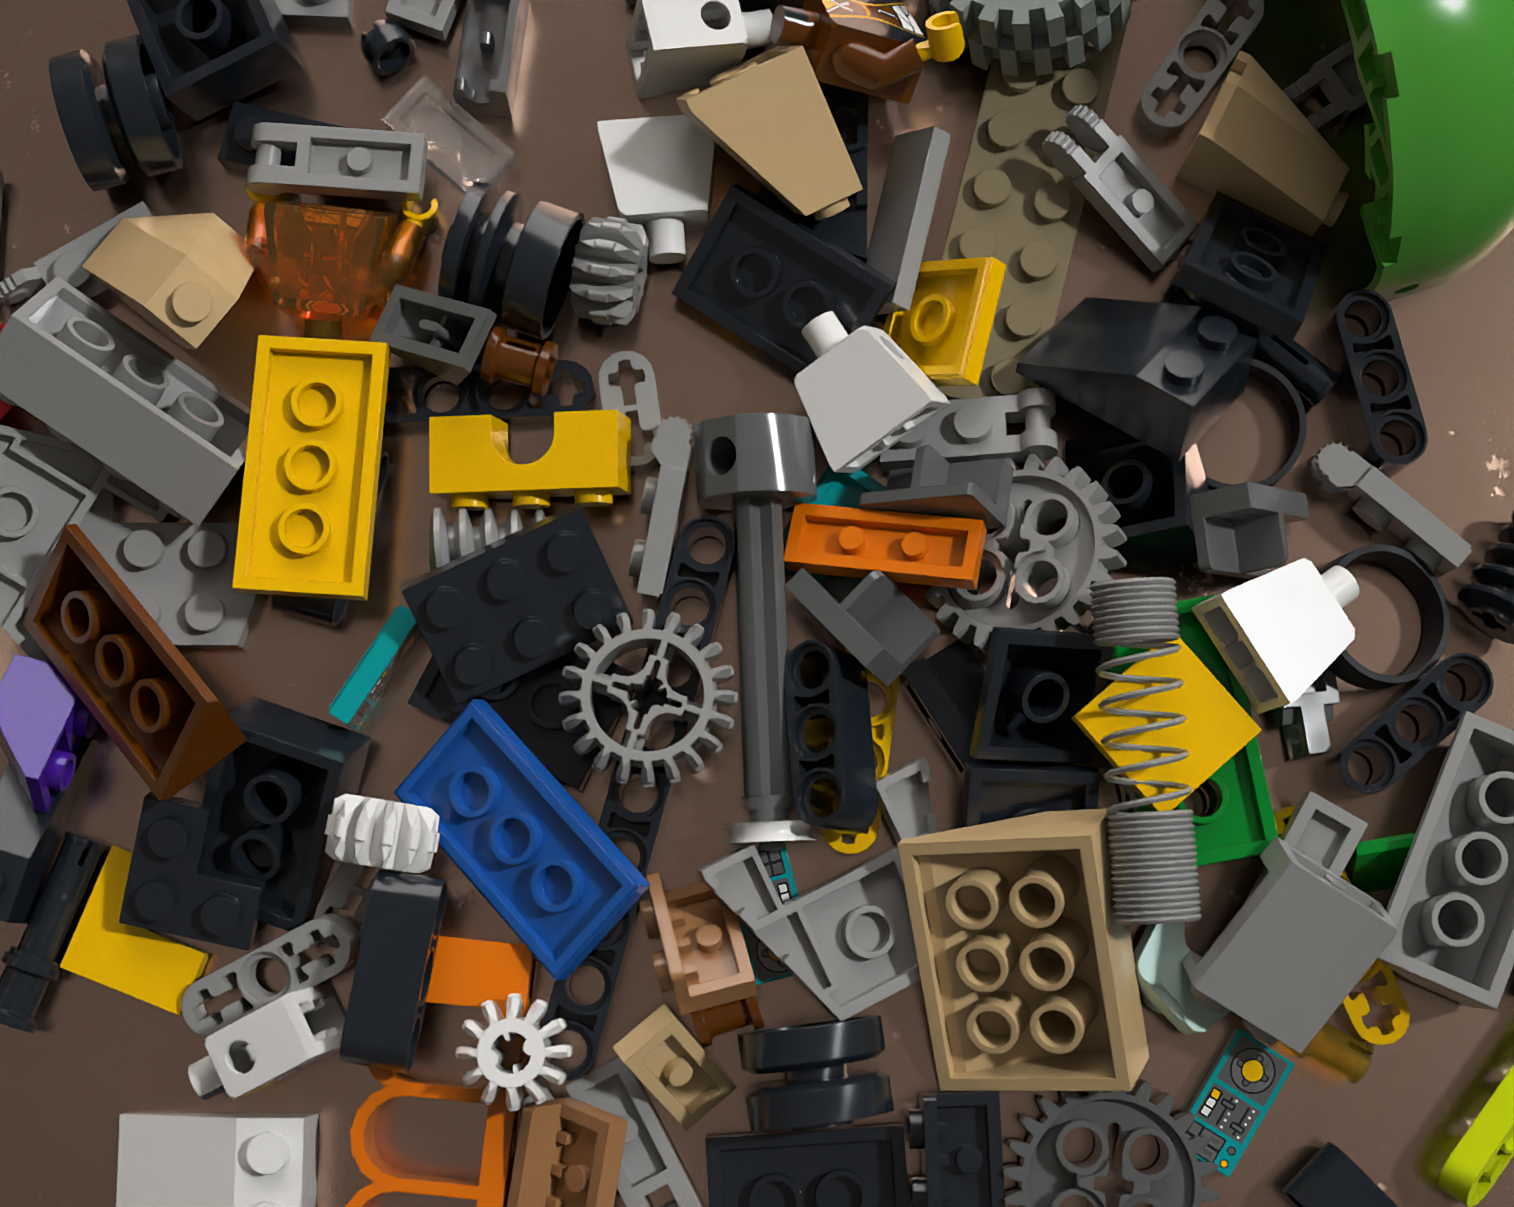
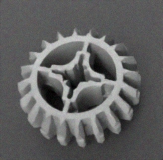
[559,609,738,789]

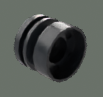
[438,180,585,340]

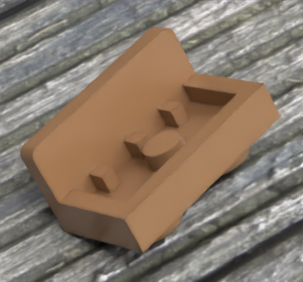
[639,871,759,1015]
[507,1097,628,1207]

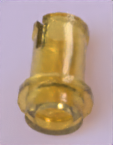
[1291,1022,1374,1084]

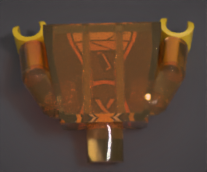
[244,185,439,340]

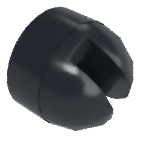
[360,20,415,75]

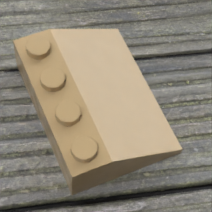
[897,808,1149,1091]

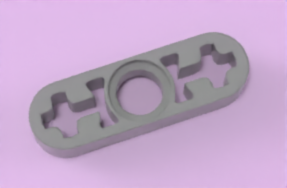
[1136,0,1265,138]
[182,913,360,1037]

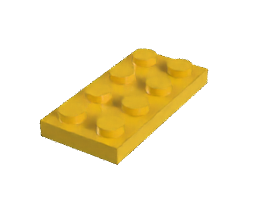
[232,335,391,601]

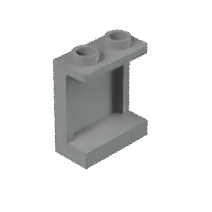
[1182,836,1399,1054]

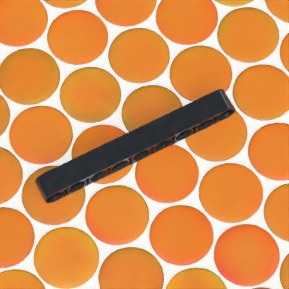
[542,516,736,1081]

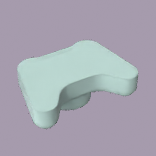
[1133,922,1231,1036]

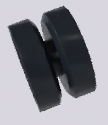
[48,34,183,192]
[737,1015,894,1131]

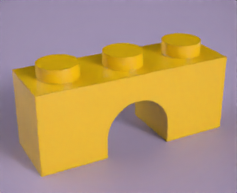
[429,409,631,511]

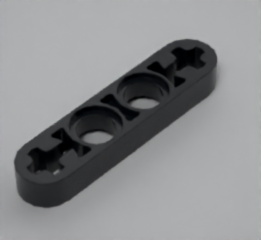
[383,360,596,430]

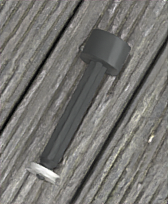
[694,413,817,852]

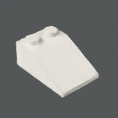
[116,1113,319,1207]

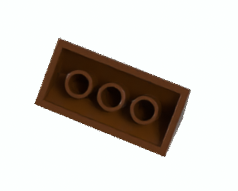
[22,524,247,801]

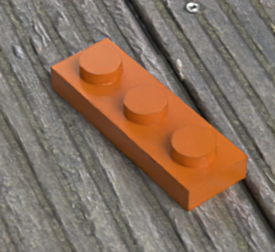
[784,502,987,590]

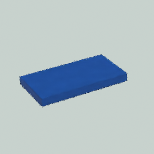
[393,699,651,981]

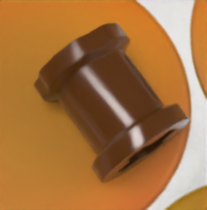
[480,326,558,397]
[691,996,765,1048]

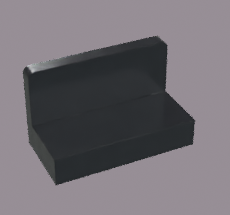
[900,639,1006,780]

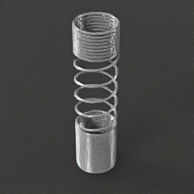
[1089,577,1202,925]

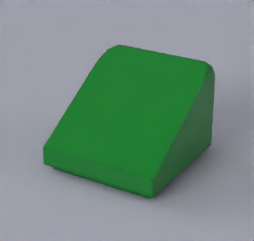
[1345,833,1415,893]

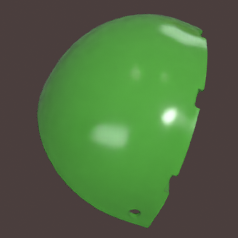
[1340,0,1514,301]

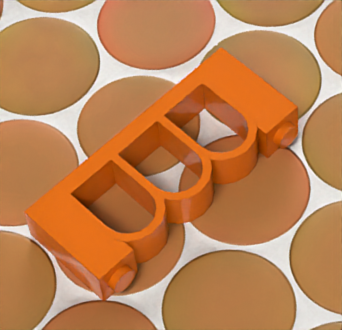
[345,936,537,1207]

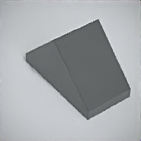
[369,284,497,386]

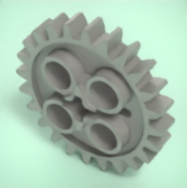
[924,453,1127,655]

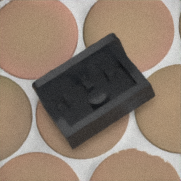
[907,1091,1005,1207]

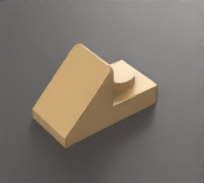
[613,1004,737,1130]

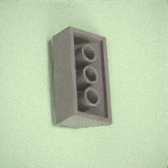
[0,276,251,526]
[1376,711,1514,1009]

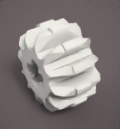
[325,794,440,874]
[456,993,573,1111]

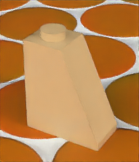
[676,45,863,221]
[1176,50,1349,237]
[81,213,262,349]

